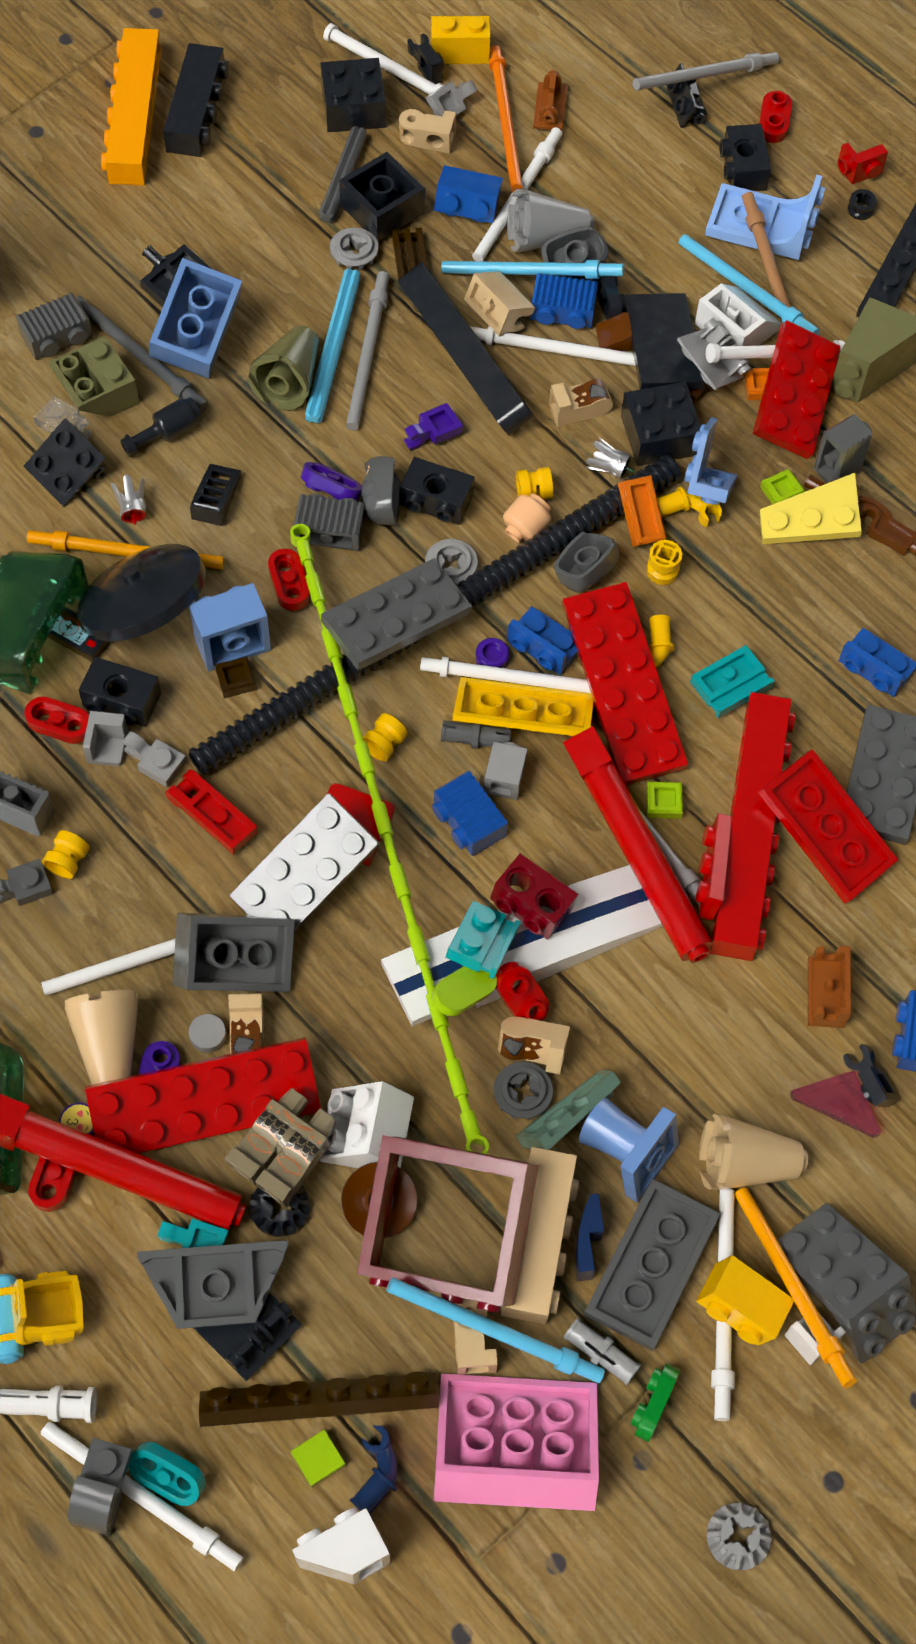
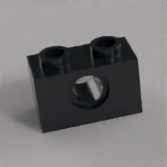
[719,124,771,191]
[400,457,475,525]
[78,656,162,727]

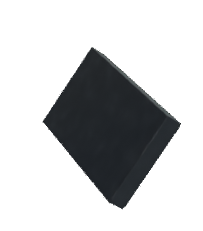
[625,293,704,390]

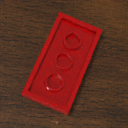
[752,320,840,459]
[758,749,898,903]

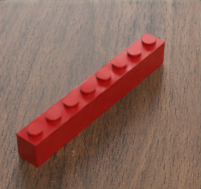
[710,692,796,961]

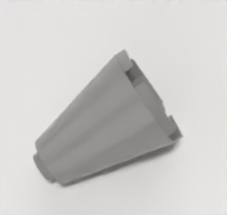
[507,189,594,252]

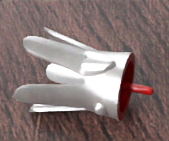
[110,474,146,525]

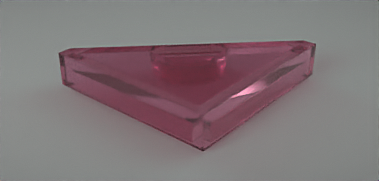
[790,1071,881,1138]

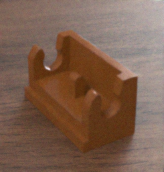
[808,946,851,1028]

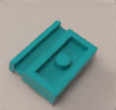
[690,645,775,718]
[445,901,521,979]

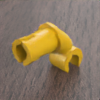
[657,486,722,528]
[649,615,675,667]

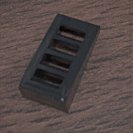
[190,464,241,526]

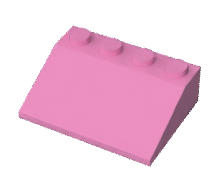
[434,1374,599,1511]

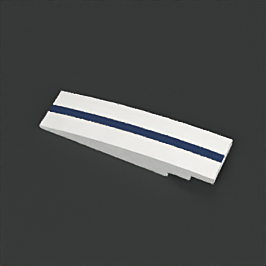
[381,865,663,1027]

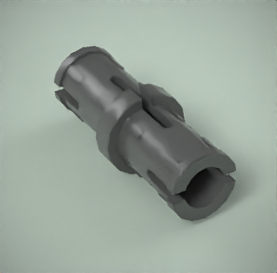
[441,720,511,749]

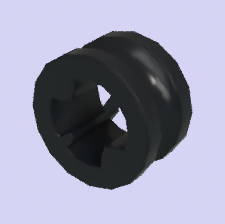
[847,189,877,220]

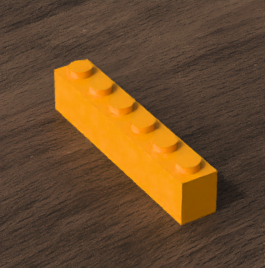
[101,28,161,185]

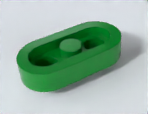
[630,1363,680,1443]

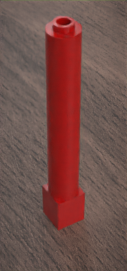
[563,726,713,963]
[0,1094,246,1230]

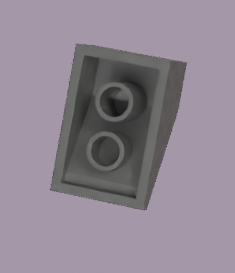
[173,913,295,992]

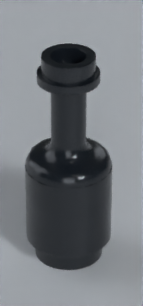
[120,397,203,457]

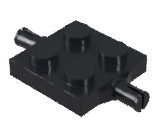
[140,244,212,307]

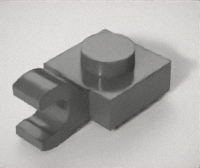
[0,859,53,906]

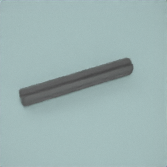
[319,126,367,223]

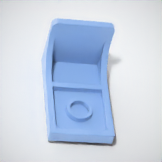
[705,174,826,260]

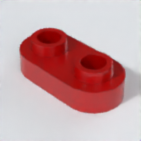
[759,91,792,143]
[268,548,310,611]
[24,696,89,744]
[495,961,549,1021]
[28,1157,77,1212]

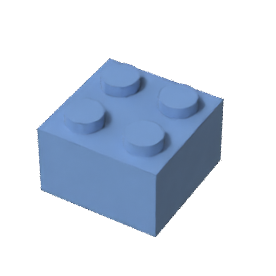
[189,583,271,672]

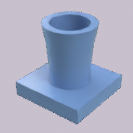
[579,1098,679,1203]

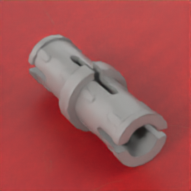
[563,1318,641,1386]

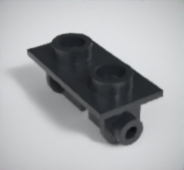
[666,63,707,128]

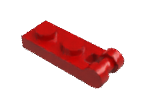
[165,769,258,855]

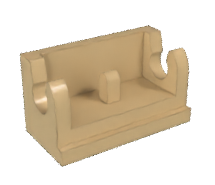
[464,271,535,336]

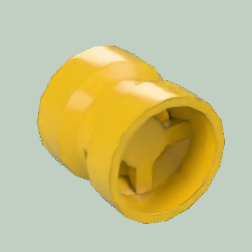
[515,466,553,500]
[646,540,683,585]
[363,713,408,762]
[41,830,90,879]

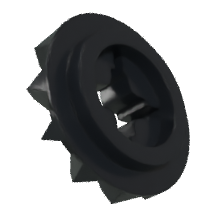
[249,1186,310,1237]

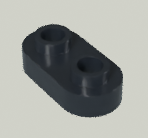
[593,276,626,320]

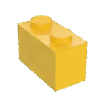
[431,16,490,64]
[696,1255,794,1346]

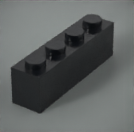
[163,43,229,157]

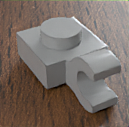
[425,79,478,116]
[122,731,186,787]

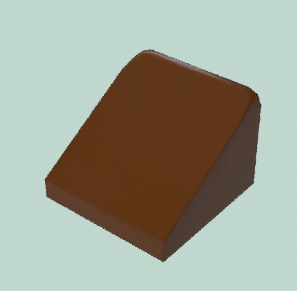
[596,312,632,351]

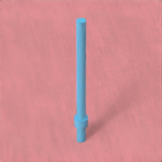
[679,234,820,335]
[441,260,625,279]
[386,1277,605,1383]

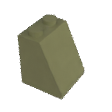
[829,297,916,402]

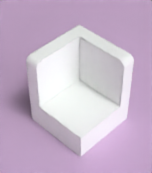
[784,1313,846,1366]

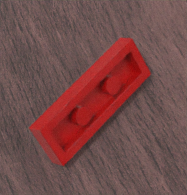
[695,813,732,920]

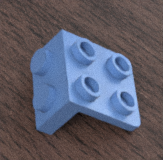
[684,417,737,505]

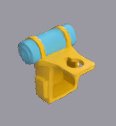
[0,1271,84,1365]

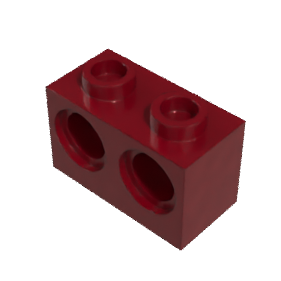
[490,853,579,940]

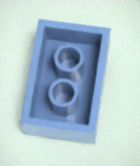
[149,258,242,379]

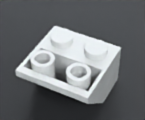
[695,283,782,346]
[319,1081,414,1168]
[292,1507,390,1584]

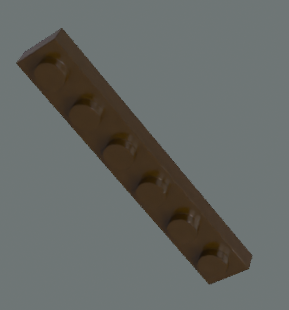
[199,1371,439,1427]

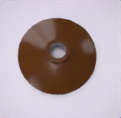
[341,1162,417,1238]

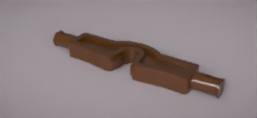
[804,474,916,556]

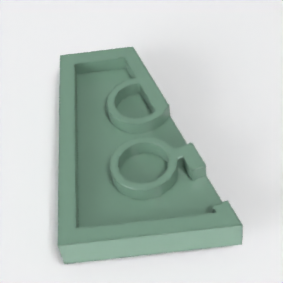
[515,1070,621,1150]

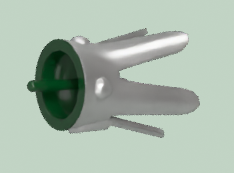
[586,437,635,479]

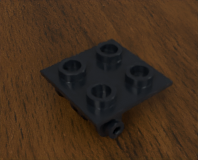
[23,418,107,507]
[193,1292,302,1382]

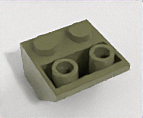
[48,336,139,417]

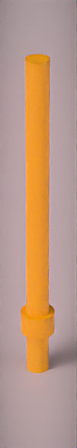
[27,530,224,570]
[735,1187,857,1389]

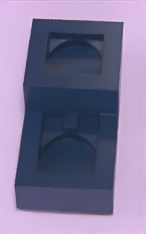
[575,1194,604,1281]

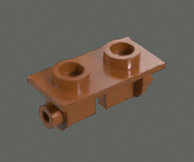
[533,70,567,131]

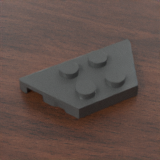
[137,1240,288,1329]

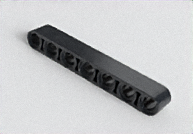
[398,261,534,436]

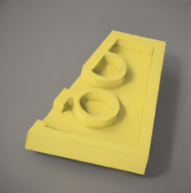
[759,473,861,544]

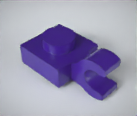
[404,403,463,451]

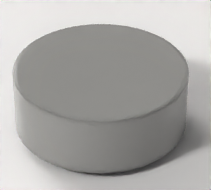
[189,1014,226,1053]

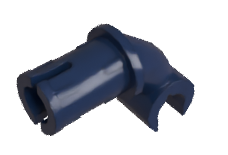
[349,1425,397,1516]

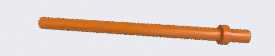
[489,45,523,193]

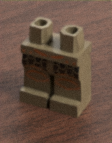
[224,1088,336,1208]

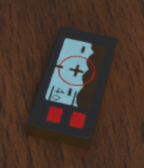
[37,602,110,662]

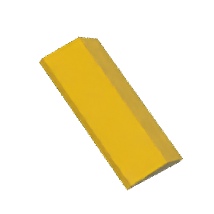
[452,677,593,736]

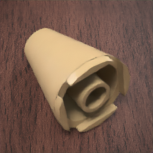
[64,990,139,1085]
[699,1114,808,1190]

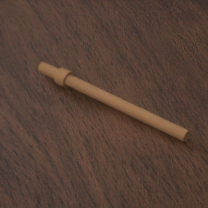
[742,192,790,320]

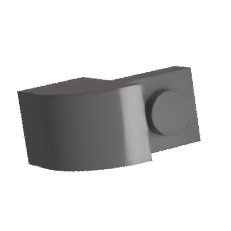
[68,1438,133,1537]

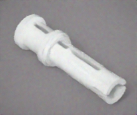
[0,1385,97,1423]

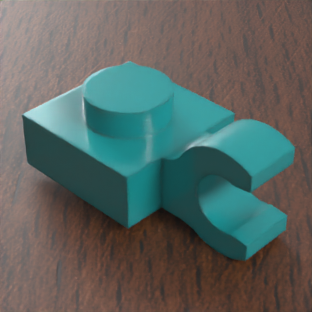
[157,1219,229,1248]

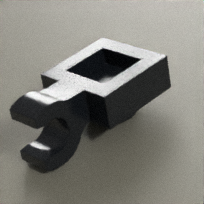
[407,33,444,85]
[843,1044,900,1107]

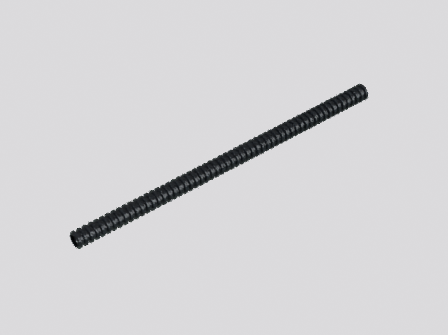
[189,455,680,775]

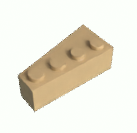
[501,1147,579,1324]

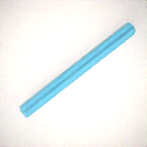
[305,268,360,424]

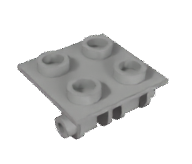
[677,318,751,390]

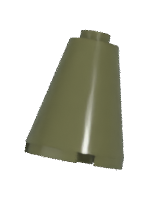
[248,326,319,410]

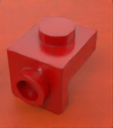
[837,142,888,185]

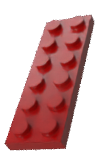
[562,582,688,785]
[85,1037,321,1153]

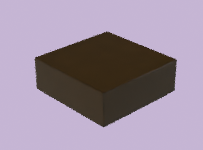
[214,656,256,698]

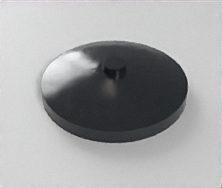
[77,544,206,641]

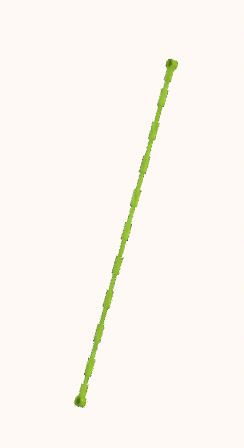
[290,524,489,1154]

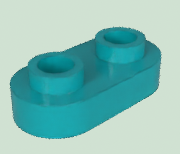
[128,1442,206,1506]

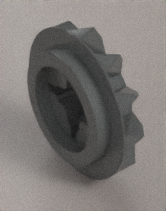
[494,1062,553,1121]

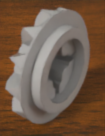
[330,228,378,270]
[425,539,478,586]
[707,1502,772,1570]

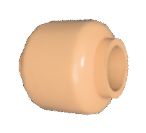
[503,493,551,543]

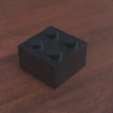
[320,58,386,133]
[339,152,425,242]
[621,382,701,467]

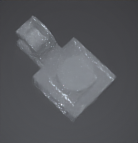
[34,396,92,439]

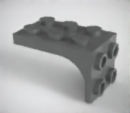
[777,1203,916,1363]

